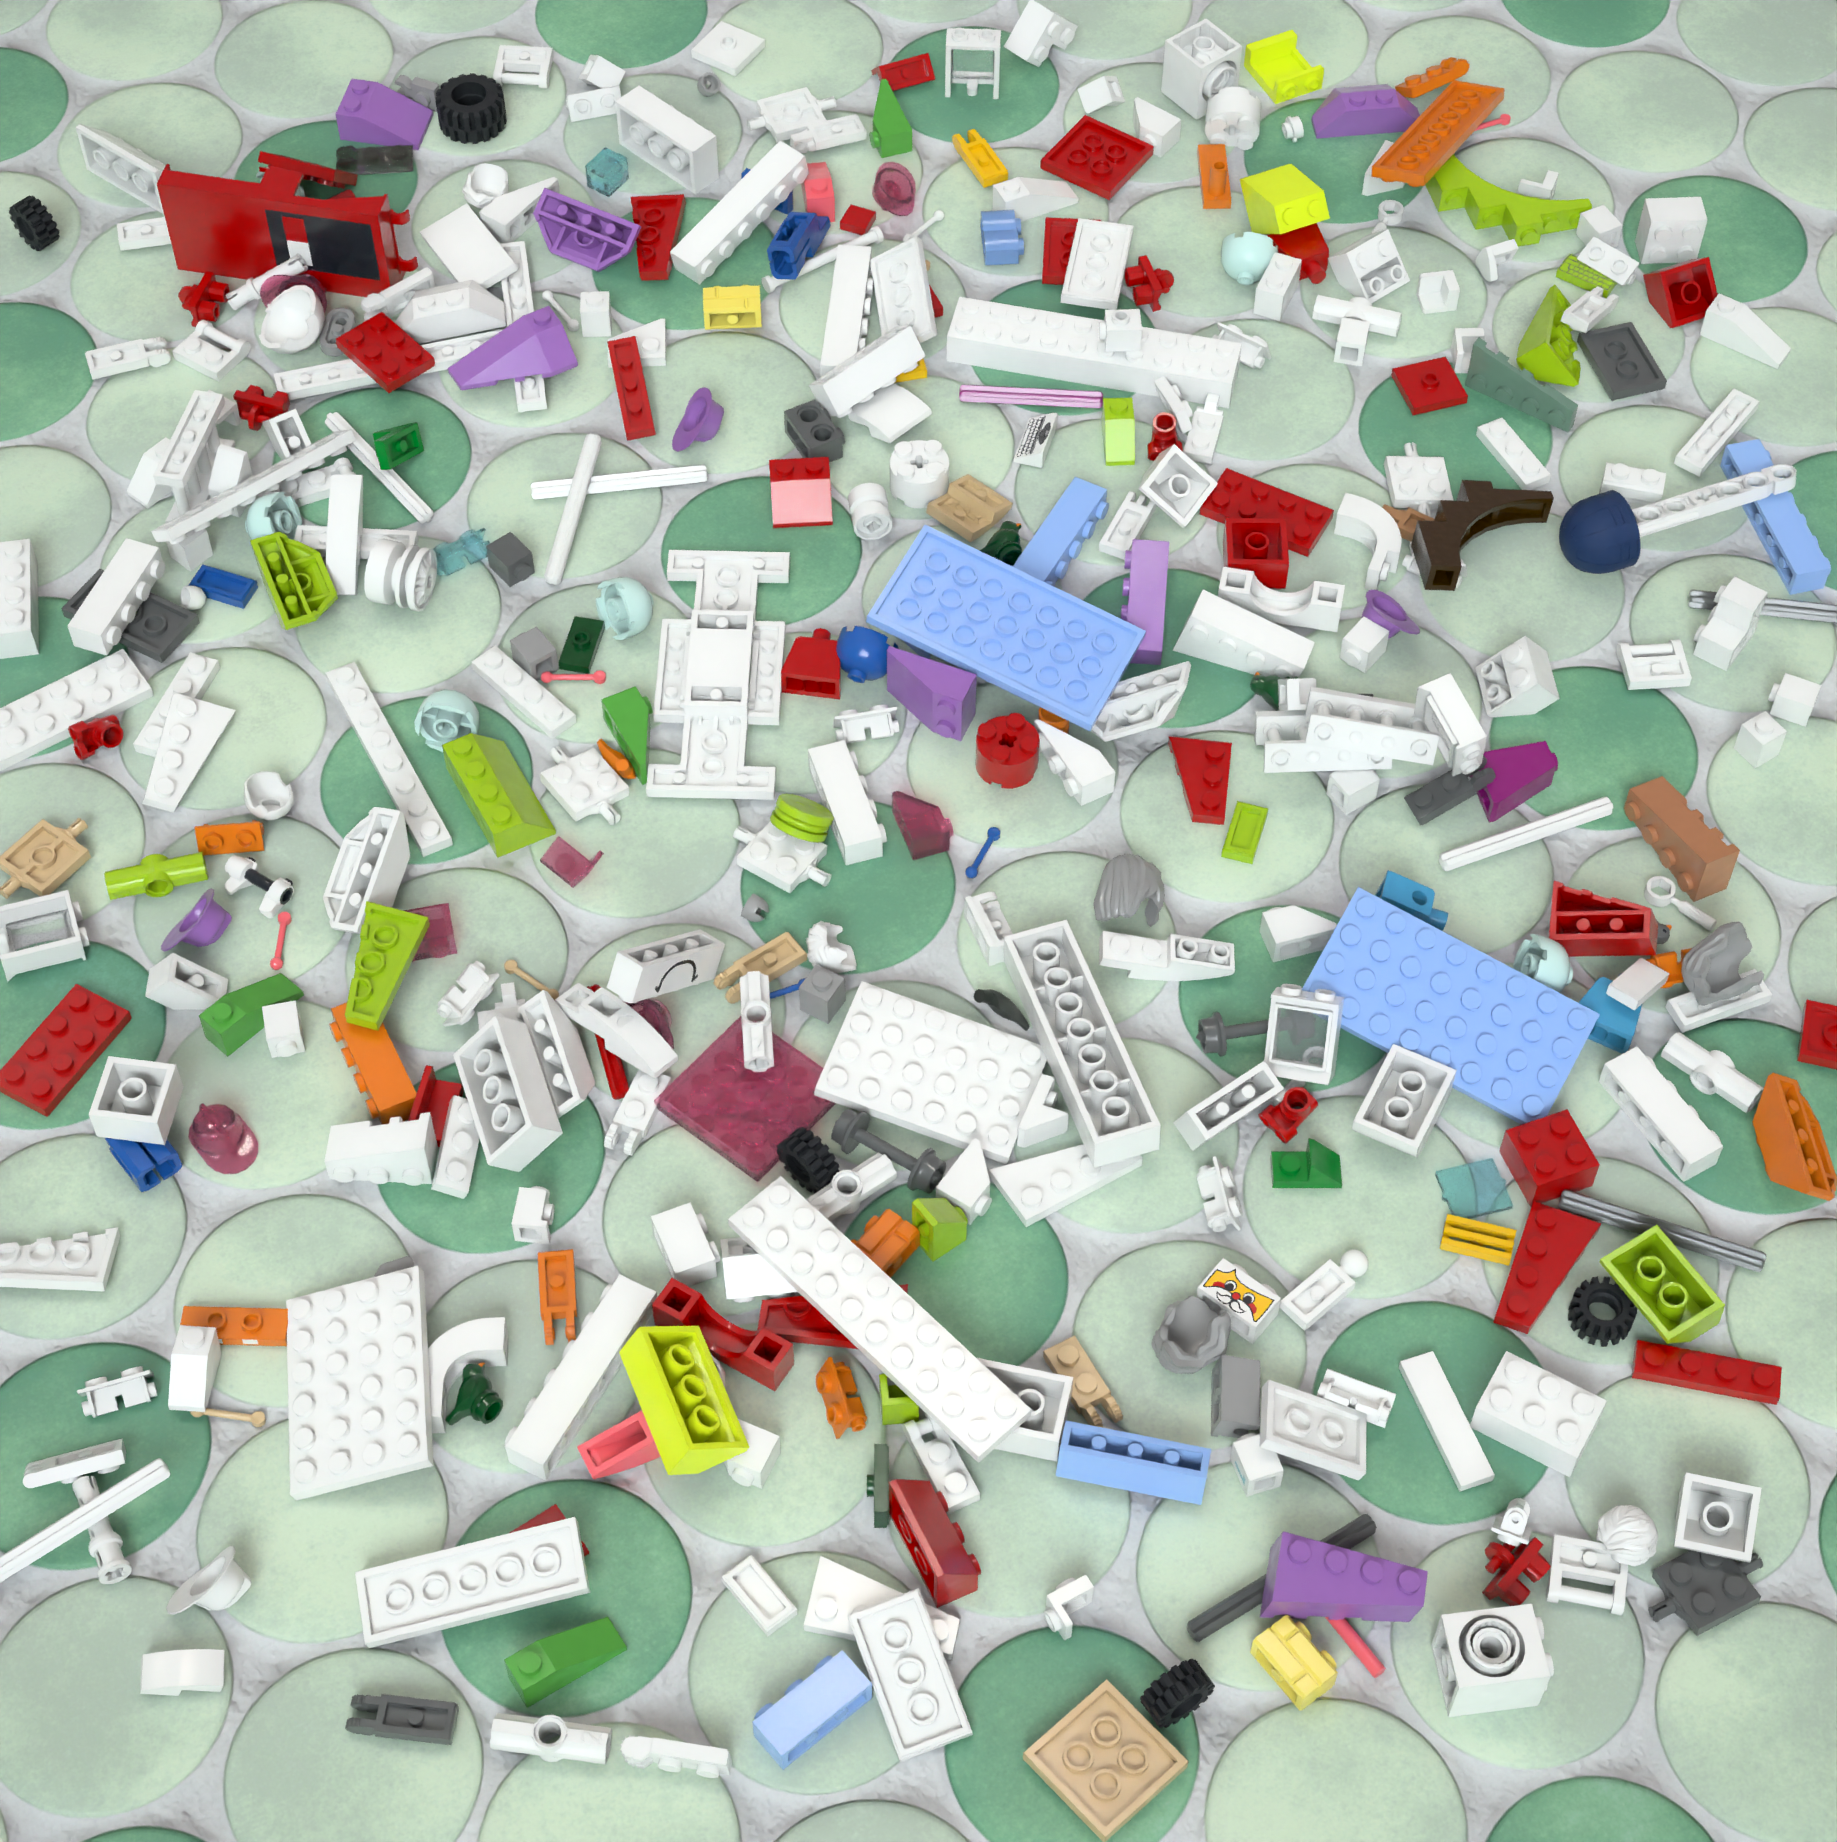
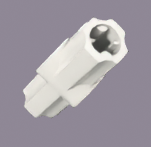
[1312,295,1402,337]
[740,971,774,1072]
[1661,1032,1764,1113]
[806,1152,897,1222]
[490,1713,612,1764]

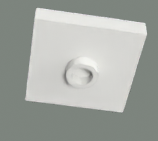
[691,21,765,76]

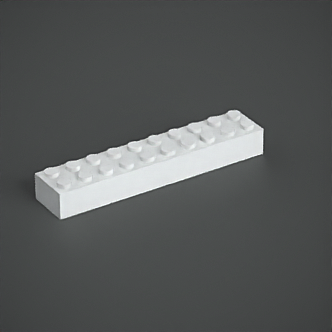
[947,297,1242,408]

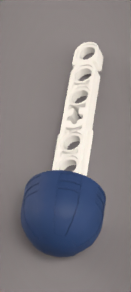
[1559,464,1797,574]

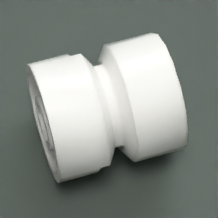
[848,483,892,540]

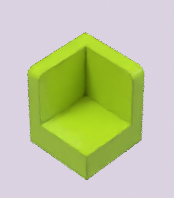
[879,1374,919,1425]

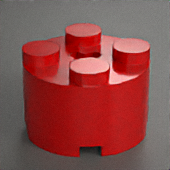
[975,713,1040,789]

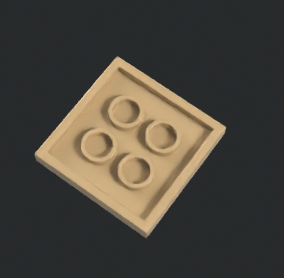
[1023,1679,1189,1842]

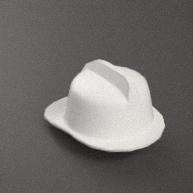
[166,1546,251,1615]

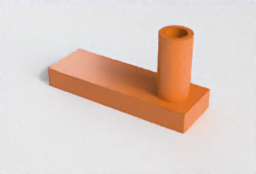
[1197,144,1231,209]

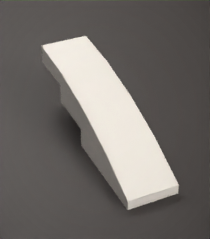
[326,475,363,595]

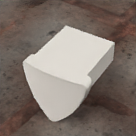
[1475,239,1519,282]

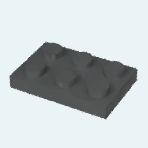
[1577,322,1667,401]

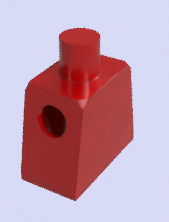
[1267,223,1329,284]
[781,628,841,700]

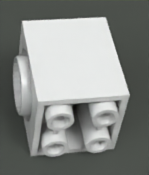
[1161,19,1242,120]
[1431,1604,1554,1717]

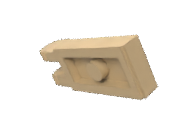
[713,932,807,1004]
[1043,1336,1123,1428]

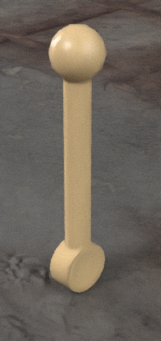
[504,960,559,1001]
[190,1408,266,1427]

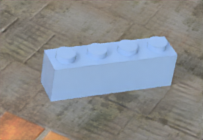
[1056,1420,1211,1505]

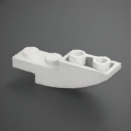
[1099,931,1235,981]
[555,983,678,1078]

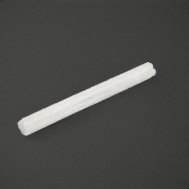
[325,412,434,524]
[544,433,602,585]
[531,465,708,500]
[1438,797,1614,871]
[0,1458,171,1583]

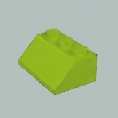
[1599,1225,1725,1344]

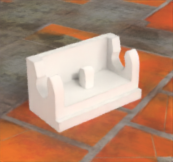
[964,892,1013,966]

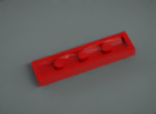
[607,336,656,441]
[1632,1340,1782,1405]

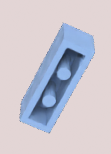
[752,1650,872,1770]

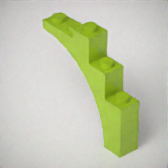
[1425,154,1592,247]

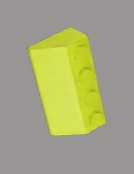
[619,1326,749,1475]

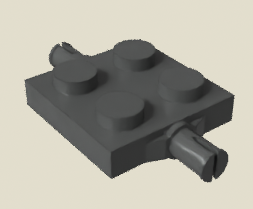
[1648,1550,1763,1636]

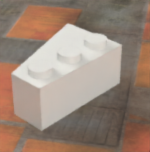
[324,1112,438,1186]

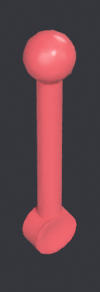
[1475,114,1511,131]
[541,670,606,684]
[270,912,292,970]

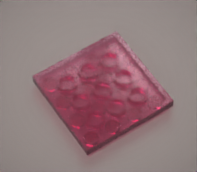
[654,1016,836,1182]

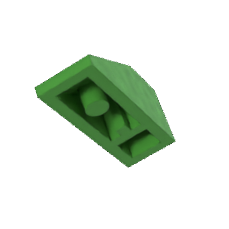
[869,79,912,158]
[601,686,653,785]
[199,973,304,1057]
[504,1617,627,1708]

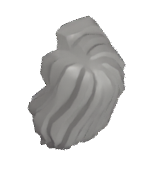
[1093,853,1165,927]
[1681,922,1764,1006]
[1151,1296,1231,1374]

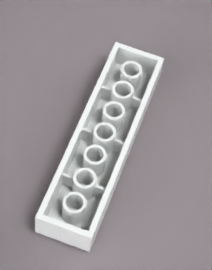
[1004,920,1161,1168]

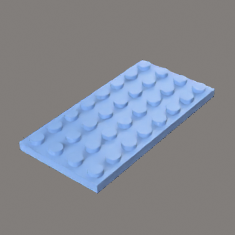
[866,525,1146,731]
[1302,887,1600,1125]

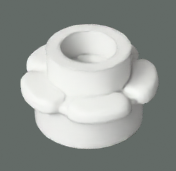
[1282,116,1304,143]

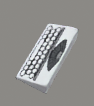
[1014,413,1058,468]

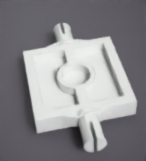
[747,87,837,143]
[1384,442,1453,517]
[540,746,629,825]
[733,821,831,893]

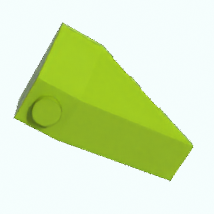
[1516,285,1581,387]

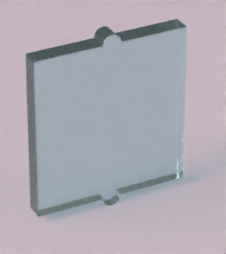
[1435,1158,1513,1219]

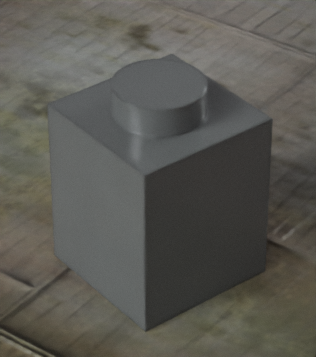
[486,532,535,587]

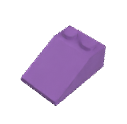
[336,79,434,150]
[887,646,977,741]

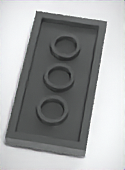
[61,569,200,663]

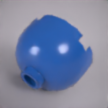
[836,626,899,683]

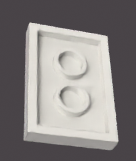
[1260,1380,1367,1480]

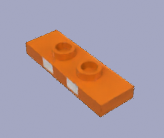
[180,1306,288,1346]

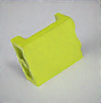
[1244,30,1324,104]

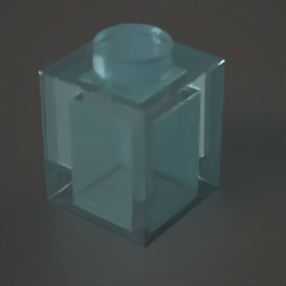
[585,147,629,197]

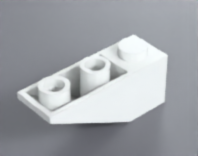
[1034,719,1115,806]

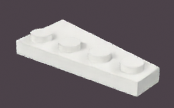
[142,692,236,813]
[989,1144,1143,1227]
[0,1227,120,1291]
[804,1556,960,1660]

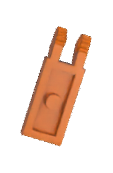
[1395,57,1470,98]
[538,1249,578,1345]

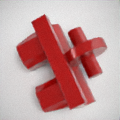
[1124,255,1174,312]
[178,271,230,327]
[233,385,290,431]
[1482,1537,1551,1606]

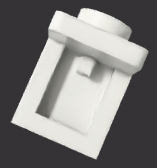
[1044,1575,1094,1640]

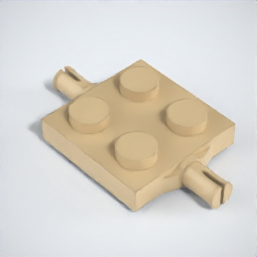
[0,818,91,899]

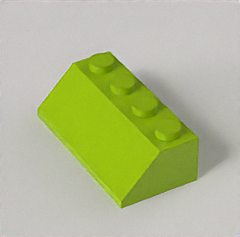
[442,733,556,858]

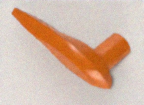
[597,739,636,779]

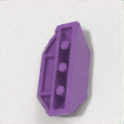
[1311,84,1420,139]
[533,188,641,272]

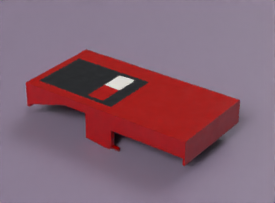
[157,164,418,297]

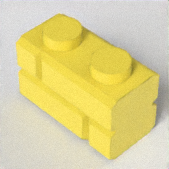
[703,285,762,330]
[1250,1615,1338,1711]

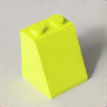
[1240,164,1330,234]

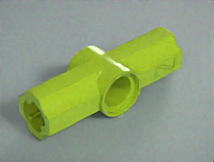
[104,852,209,900]

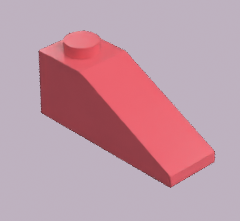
[801,162,835,222]

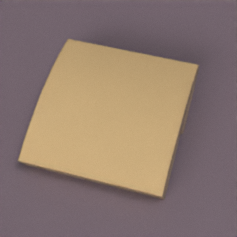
[926,474,1013,542]

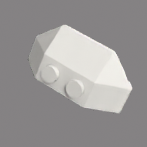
[394,280,507,344]
[1091,661,1191,742]
[323,807,410,934]
[516,990,595,1118]

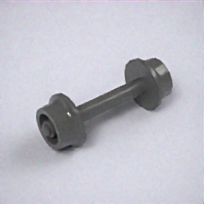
[1196,1009,1317,1057]
[831,1109,946,1194]

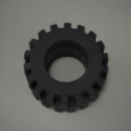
[435,73,507,144]

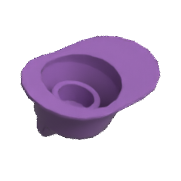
[672,387,724,452]
[1361,589,1420,639]
[161,888,232,952]

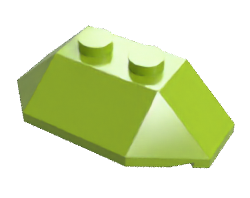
[250,532,338,630]

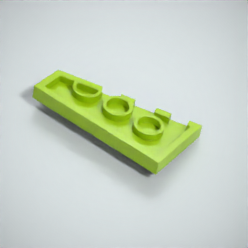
[345,901,430,1031]

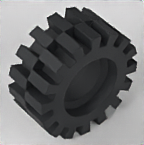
[9,195,60,251]
[777,1127,840,1194]
[1568,1276,1637,1347]
[1140,1659,1215,1728]

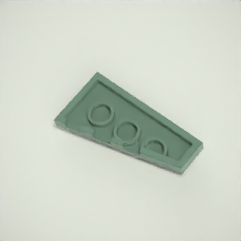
[1465,337,1578,432]

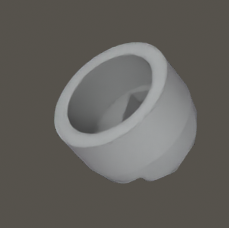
[697,72,721,97]
[741,893,769,922]

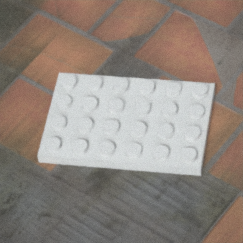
[814,981,1047,1165]
[286,1265,434,1501]

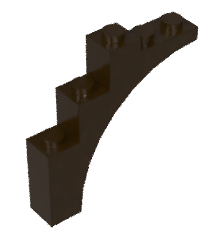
[1411,480,1554,591]

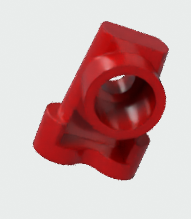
[1147,412,1183,461]
[68,714,123,760]
[1258,1087,1318,1144]

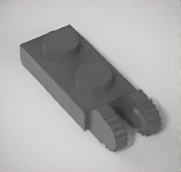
[1404,755,1496,826]
[345,1694,459,1745]

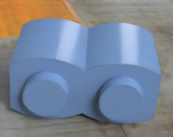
[980,210,1024,265]

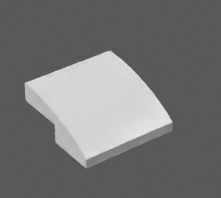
[848,383,932,443]

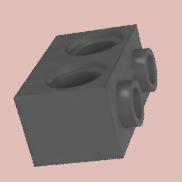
[784,399,845,462]

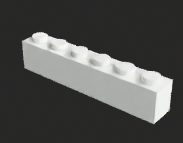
[670,141,809,285]
[820,245,874,377]
[505,1274,657,1481]

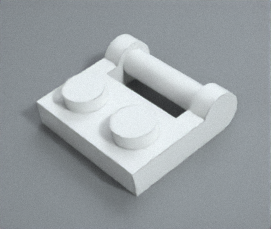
[493,45,553,89]
[172,320,251,382]
[1616,639,1692,690]
[1546,1534,1628,1616]

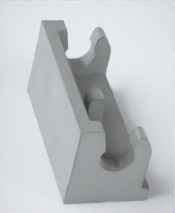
[1211,1355,1260,1438]

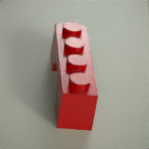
[652,1278,794,1391]

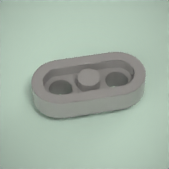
[319,308,356,357]

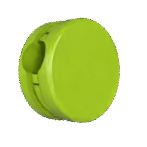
[770,793,834,843]

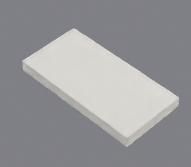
[420,203,518,289]
[1060,218,1134,310]
[870,236,937,343]
[847,1588,973,1762]

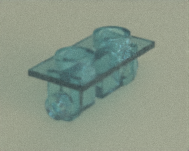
[433,528,490,577]

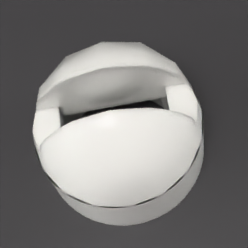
[180,585,206,610]

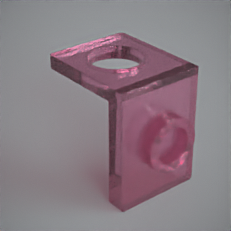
[540,836,604,888]

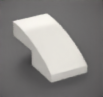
[140,1649,224,1696]

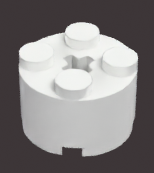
[1205,87,1261,150]
[890,440,949,508]

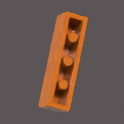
[329,1002,417,1125]

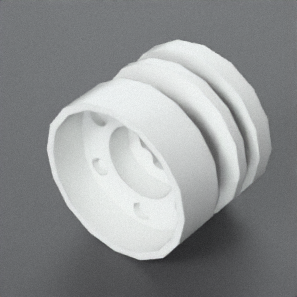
[364,539,437,612]

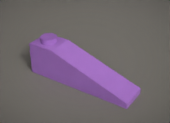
[448,306,578,390]

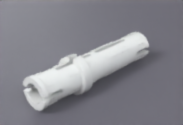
[226,254,308,310]

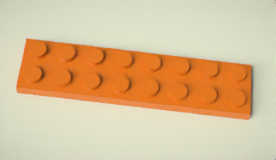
[1371,80,1505,187]

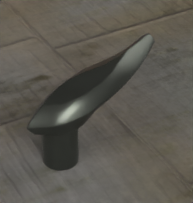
[974,989,1030,1031]

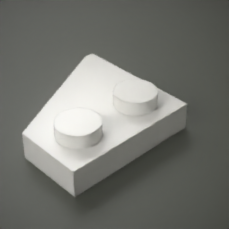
[608,318,666,368]

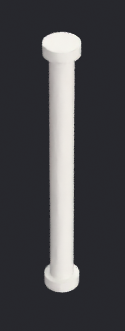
[761,226,884,293]

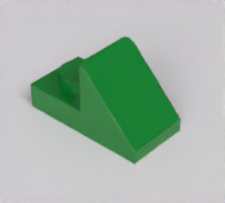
[373,422,424,470]
[1270,1138,1342,1188]

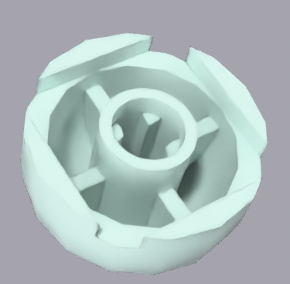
[1221,232,1278,285]
[245,492,302,540]
[596,577,654,640]
[414,689,480,752]
[1513,934,1573,993]

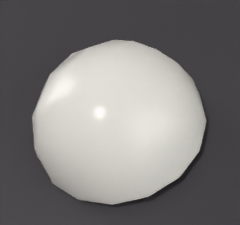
[259,285,325,354]

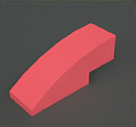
[577,1410,661,1479]

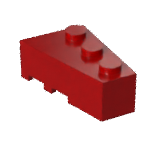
[1549,881,1658,957]

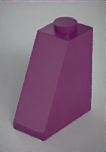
[1470,741,1558,822]

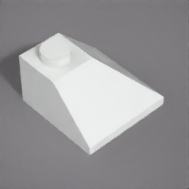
[1139,444,1218,528]

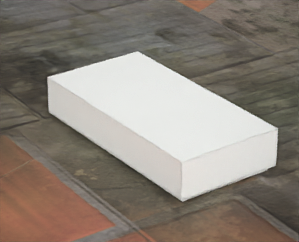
[1606,957,1669,1010]
[721,1555,798,1637]

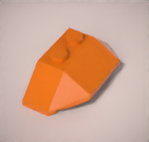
[1752,1073,1837,1201]

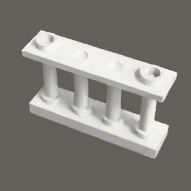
[153,390,235,523]
[1305,687,1440,765]
[1254,710,1392,773]

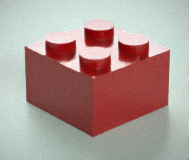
[1223,518,1289,589]
[1499,1109,1600,1207]

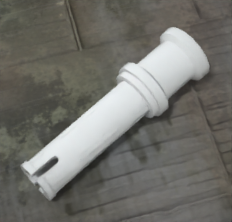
[72,1476,132,1584]

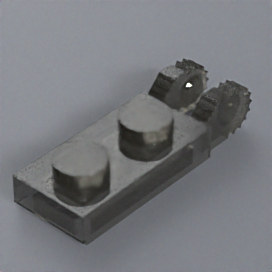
[336,145,414,175]

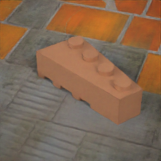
[1624,776,1740,902]

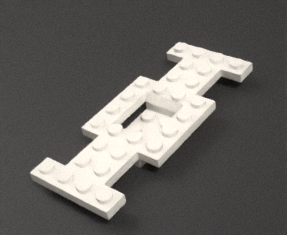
[646,550,790,800]

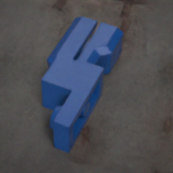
[767,212,831,280]
[105,1138,182,1192]

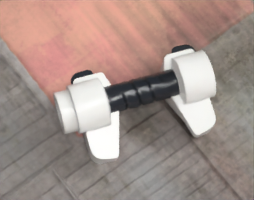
[225,855,294,918]

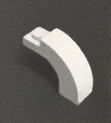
[1334,493,1402,590]
[428,1317,508,1433]

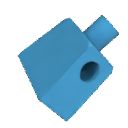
[1375,870,1448,931]
[1579,973,1643,1054]

